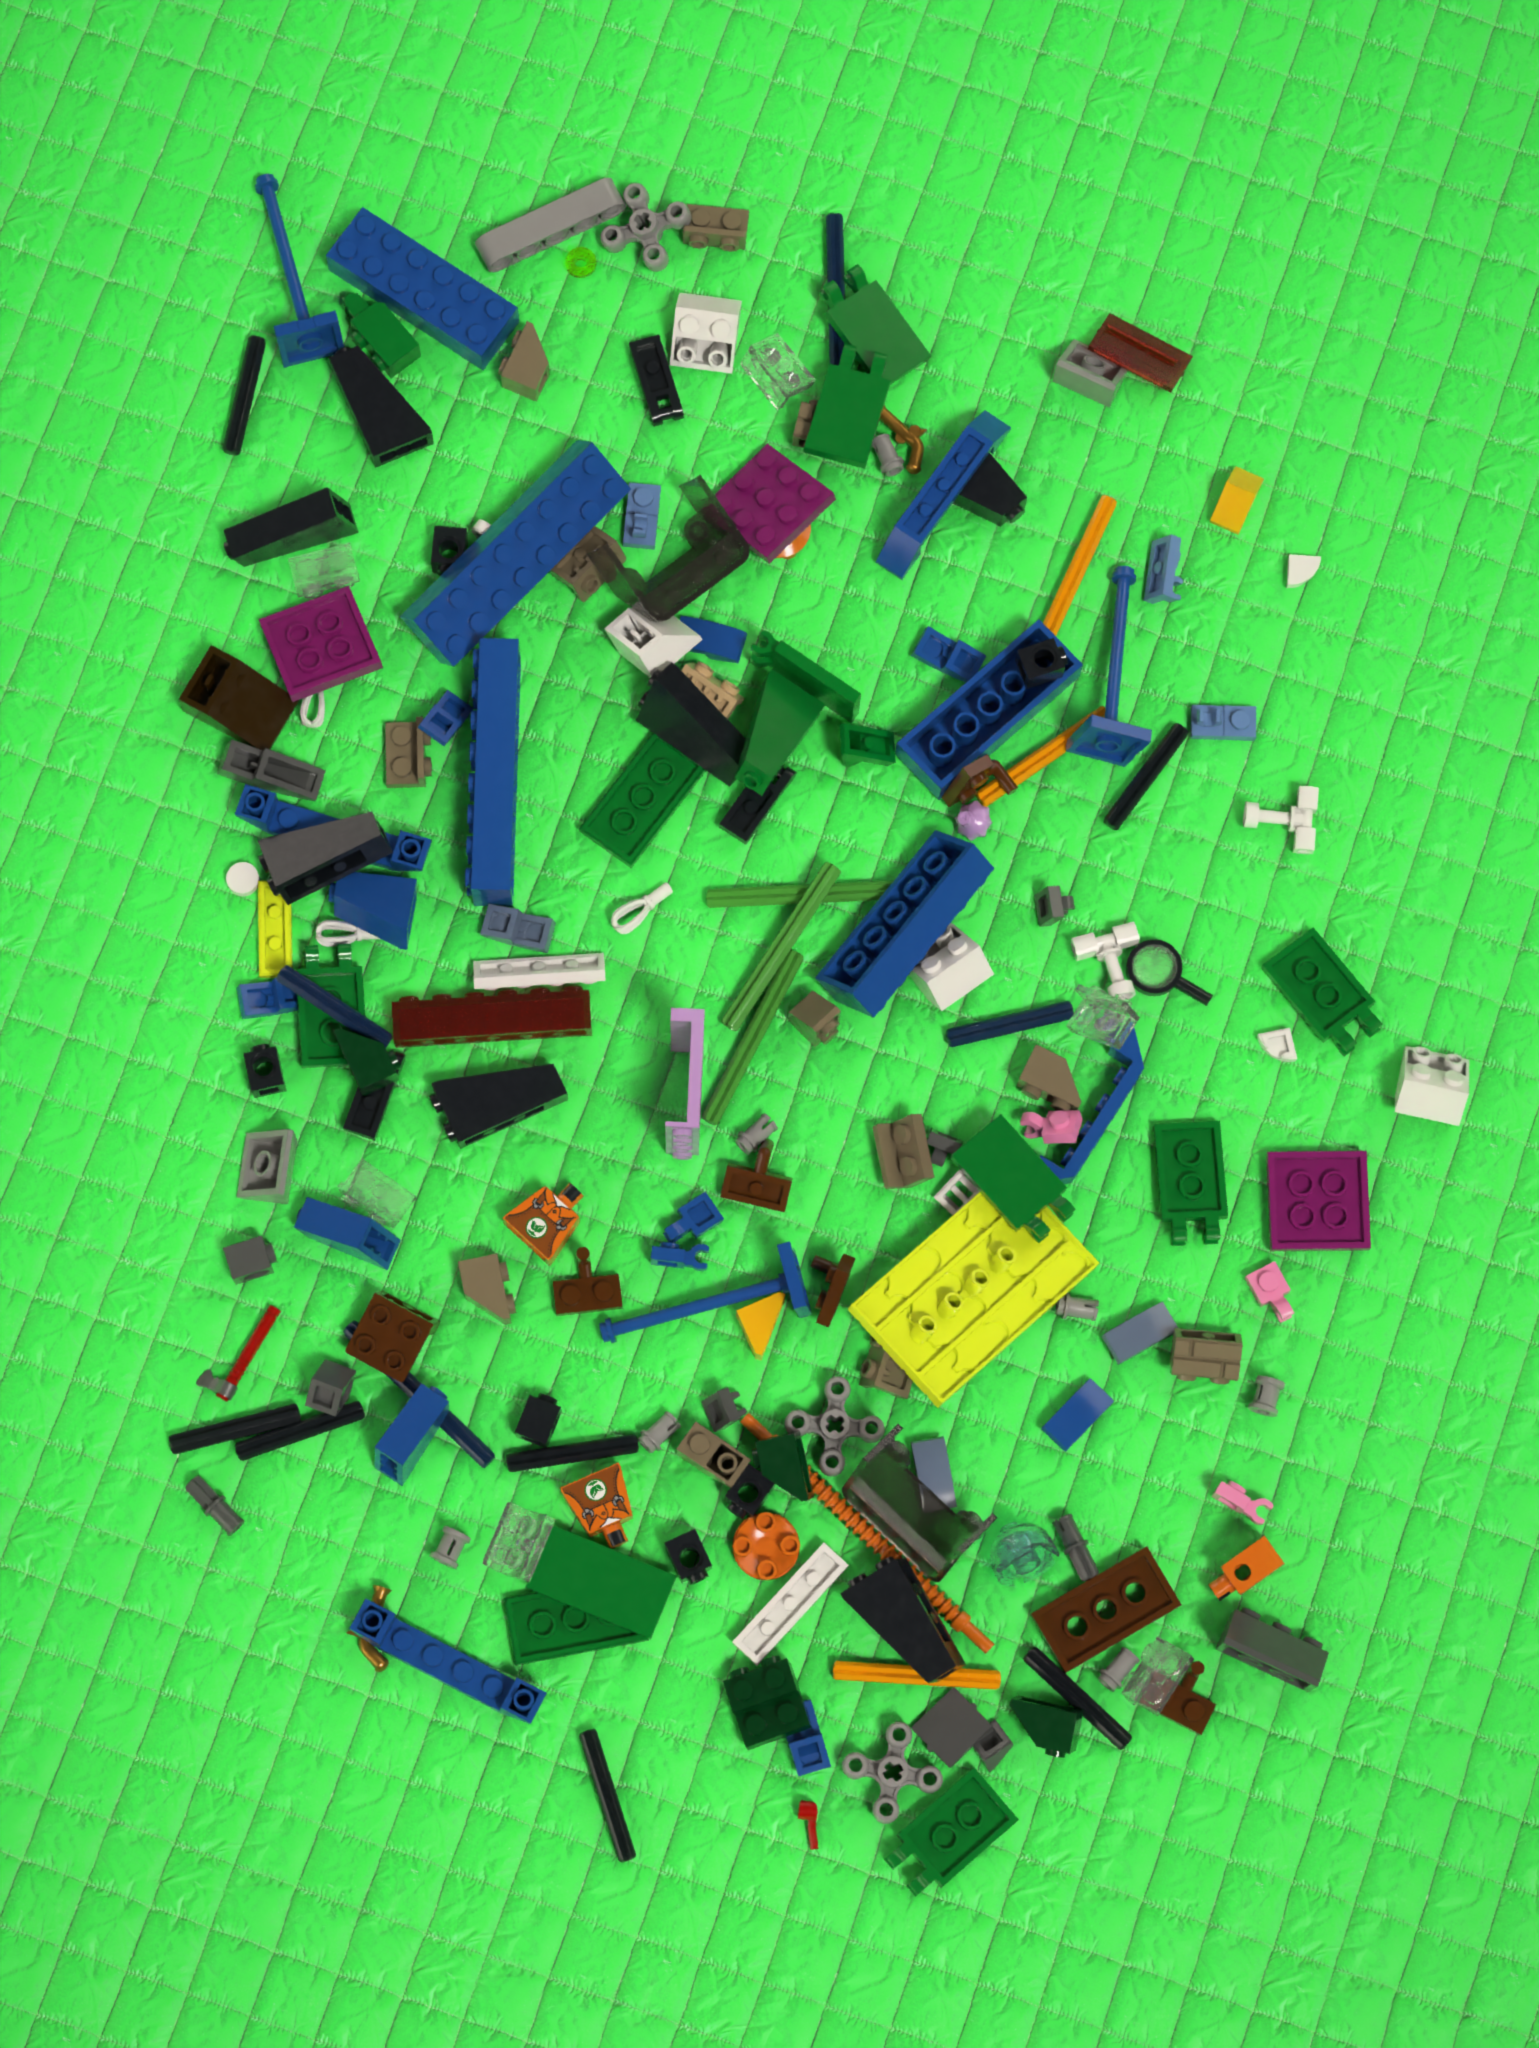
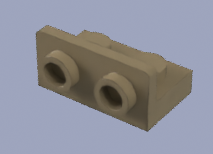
[683,204,749,252]
[550,526,626,602]
[385,716,432,788]
[873,1114,935,1189]
[859,1336,913,1399]

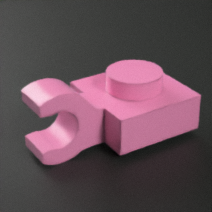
[1020,1110,1083,1144]
[1245,1261,1294,1323]
[1211,1481,1274,1525]

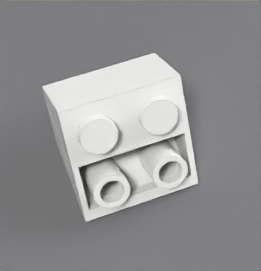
[670,292,742,374]
[604,608,702,677]
[909,923,994,1011]
[1395,1046,1469,1126]

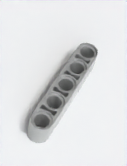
[475,177,626,272]

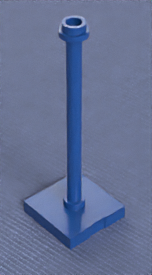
[255,174,344,368]
[1066,566,1152,767]
[599,1241,812,1343]

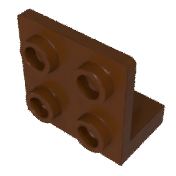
[345,1290,441,1382]

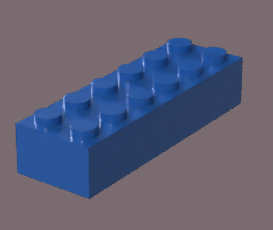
[326,207,519,370]
[895,619,1083,800]
[815,830,995,1018]

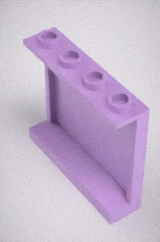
[665,1008,705,1160]

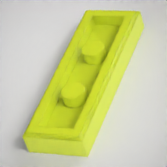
[258,881,293,979]

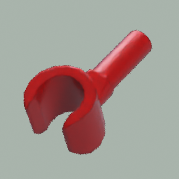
[798,1800,819,1850]

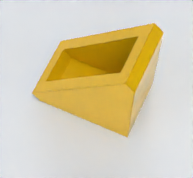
[1210,466,1264,535]
[736,1291,786,1361]

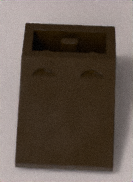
[178,645,299,750]

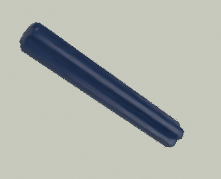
[276,965,393,1048]
[946,1001,1074,1047]

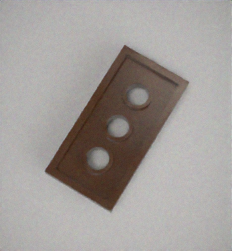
[1030,1546,1182,1673]

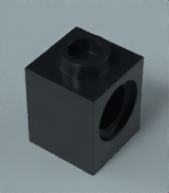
[431,526,468,576]
[1015,638,1068,689]
[243,1044,287,1098]
[515,1393,562,1448]
[724,1464,775,1519]
[664,1529,712,1585]

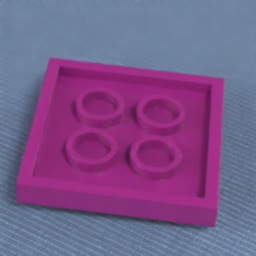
[701,443,836,564]
[259,586,383,702]
[1266,1151,1371,1252]

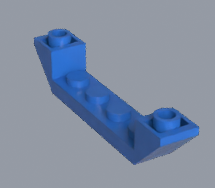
[876,410,1011,580]
[235,784,432,871]
[1040,1020,1144,1184]
[349,1599,547,1724]

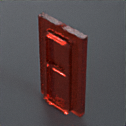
[1088,313,1193,393]

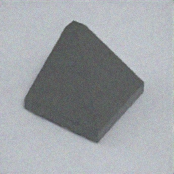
[973,1719,1013,1772]

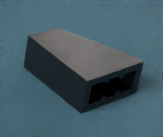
[929,453,1027,527]

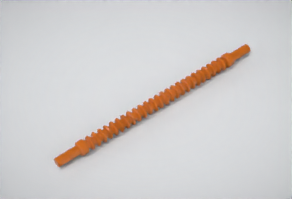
[740,1413,995,1654]

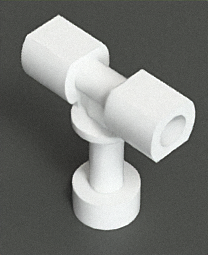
[1243,786,1319,854]
[1071,921,1140,1003]

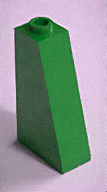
[735,669,825,796]

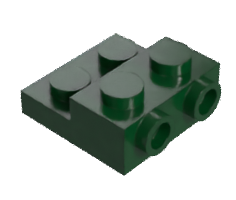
[723,1656,812,1750]

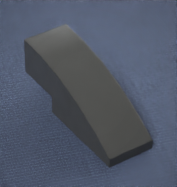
[217,739,326,801]

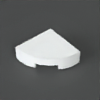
[1287,554,1321,588]
[1257,1028,1297,1062]

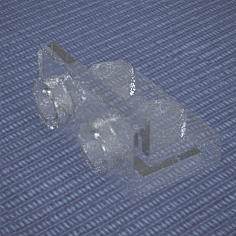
[740,333,816,410]
[288,542,360,598]
[1066,984,1140,1050]
[337,1158,416,1230]
[483,1502,556,1582]
[1122,1636,1194,1716]

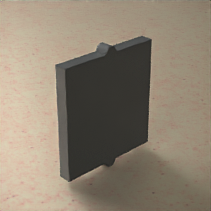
[911,1687,993,1768]

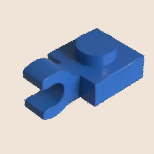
[663,1191,724,1243]
[651,1242,709,1271]

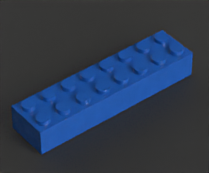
[400,440,631,667]
[465,638,521,907]

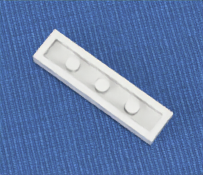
[473,953,606,990]
[732,1543,849,1666]

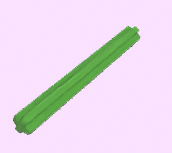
[721,862,841,1031]
[706,880,894,908]
[702,950,803,1125]

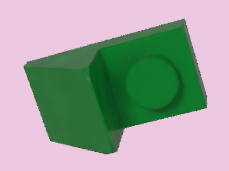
[840,723,896,767]

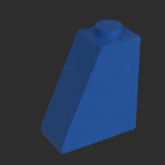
[329,872,417,950]
[294,1197,401,1270]
[375,1383,449,1486]

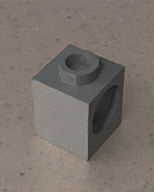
[223,1236,277,1285]
[305,1359,356,1417]

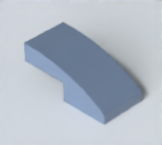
[480,904,556,953]
[1101,1301,1178,1365]
[911,1436,957,1513]

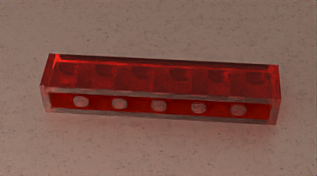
[392,986,592,1048]

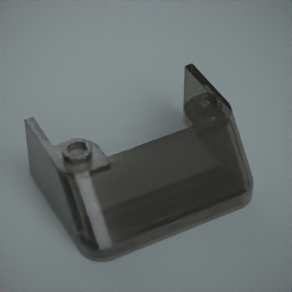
[587,475,749,622]
[842,1424,997,1582]

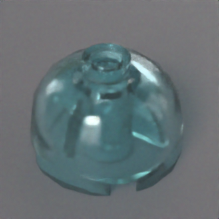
[990,1522,1059,1586]

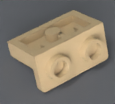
[681,661,745,719]

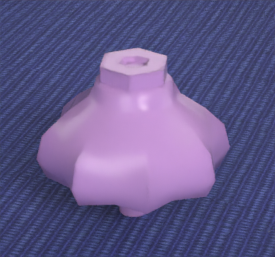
[955,800,992,841]

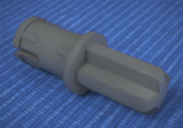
[186,1476,245,1536]
[1052,1514,1099,1581]

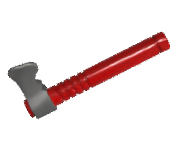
[196,1305,281,1402]

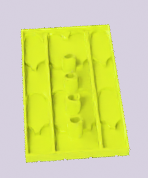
[847,1192,1100,1408]

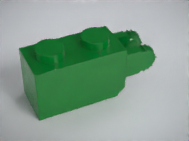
[343,292,421,379]

